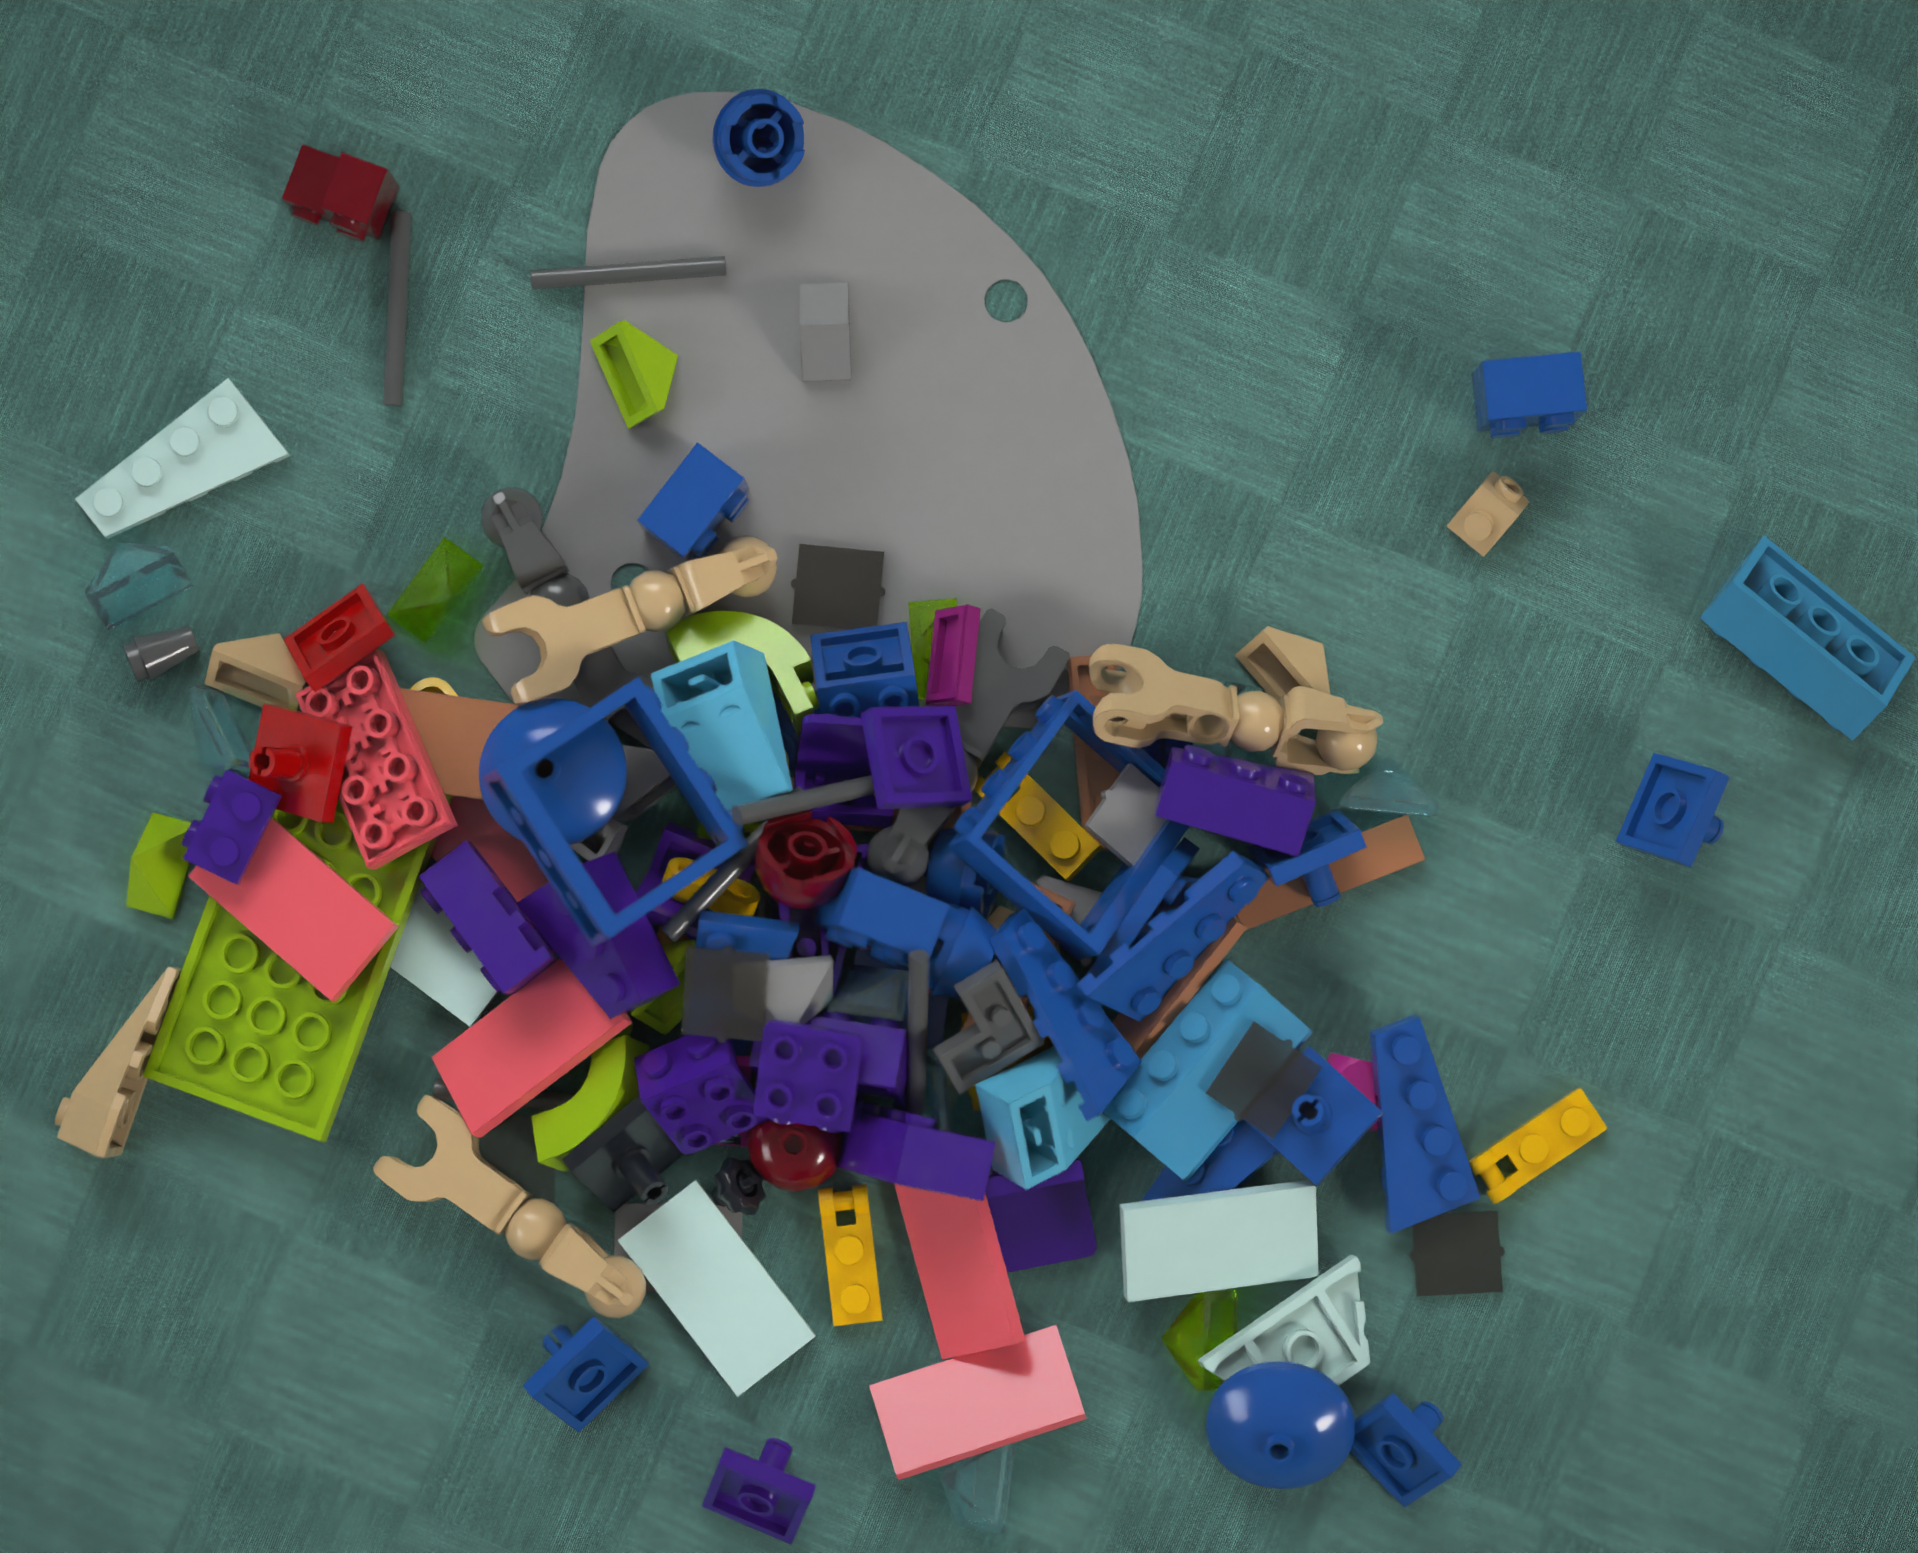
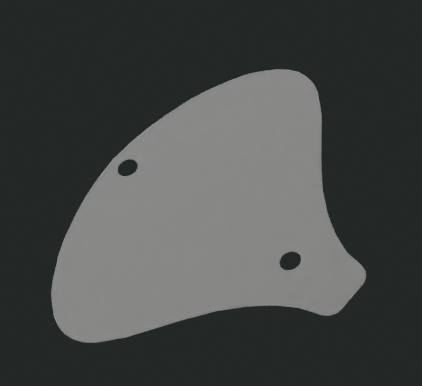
[474,92,1143,728]

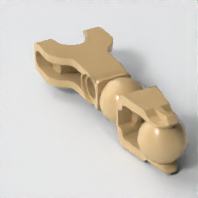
[482,535,778,705]
[1089,644,1383,775]
[373,1094,646,1318]

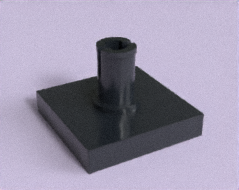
[562,1096,684,1213]

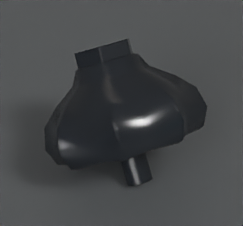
[711,1157,766,1215]

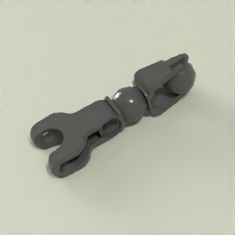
[480,487,654,724]
[867,608,1070,886]

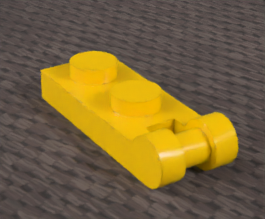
[974,752,1103,882]
[1468,1087,1608,1204]
[818,1183,883,1326]

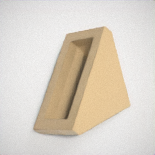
[1235,626,1331,702]
[205,633,306,711]

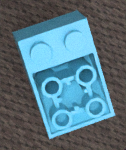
[651,640,793,811]
[975,1046,1110,1190]

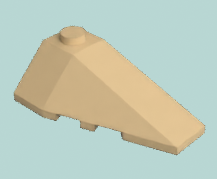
[55,967,182,1158]

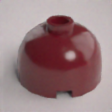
[756,810,857,909]
[747,1119,842,1192]

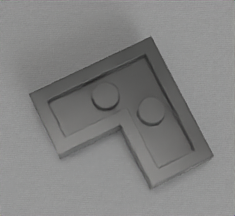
[933,960,1045,1095]

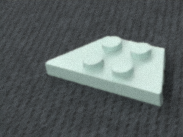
[1197,1255,1370,1386]

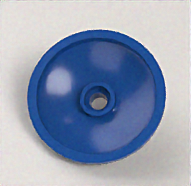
[479,698,627,845]
[1206,1361,1355,1489]

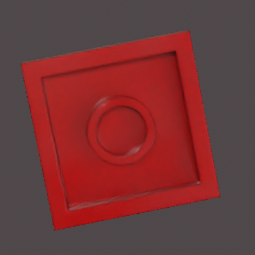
[283,583,395,692]
[248,704,353,823]

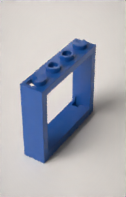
[482,677,748,947]
[947,690,1189,960]

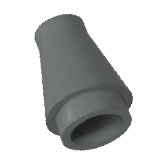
[122,625,200,682]

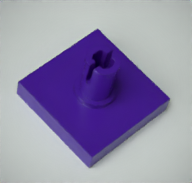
[861,706,973,809]
[701,1438,817,1545]

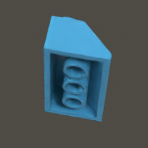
[1700,535,1916,741]
[1103,958,1313,1183]

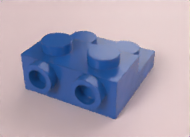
[810,622,919,718]

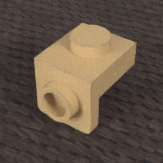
[1447,471,1529,557]

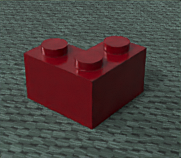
[282,144,399,242]

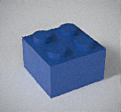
[1472,351,1587,438]
[637,442,750,562]
[813,868,950,967]

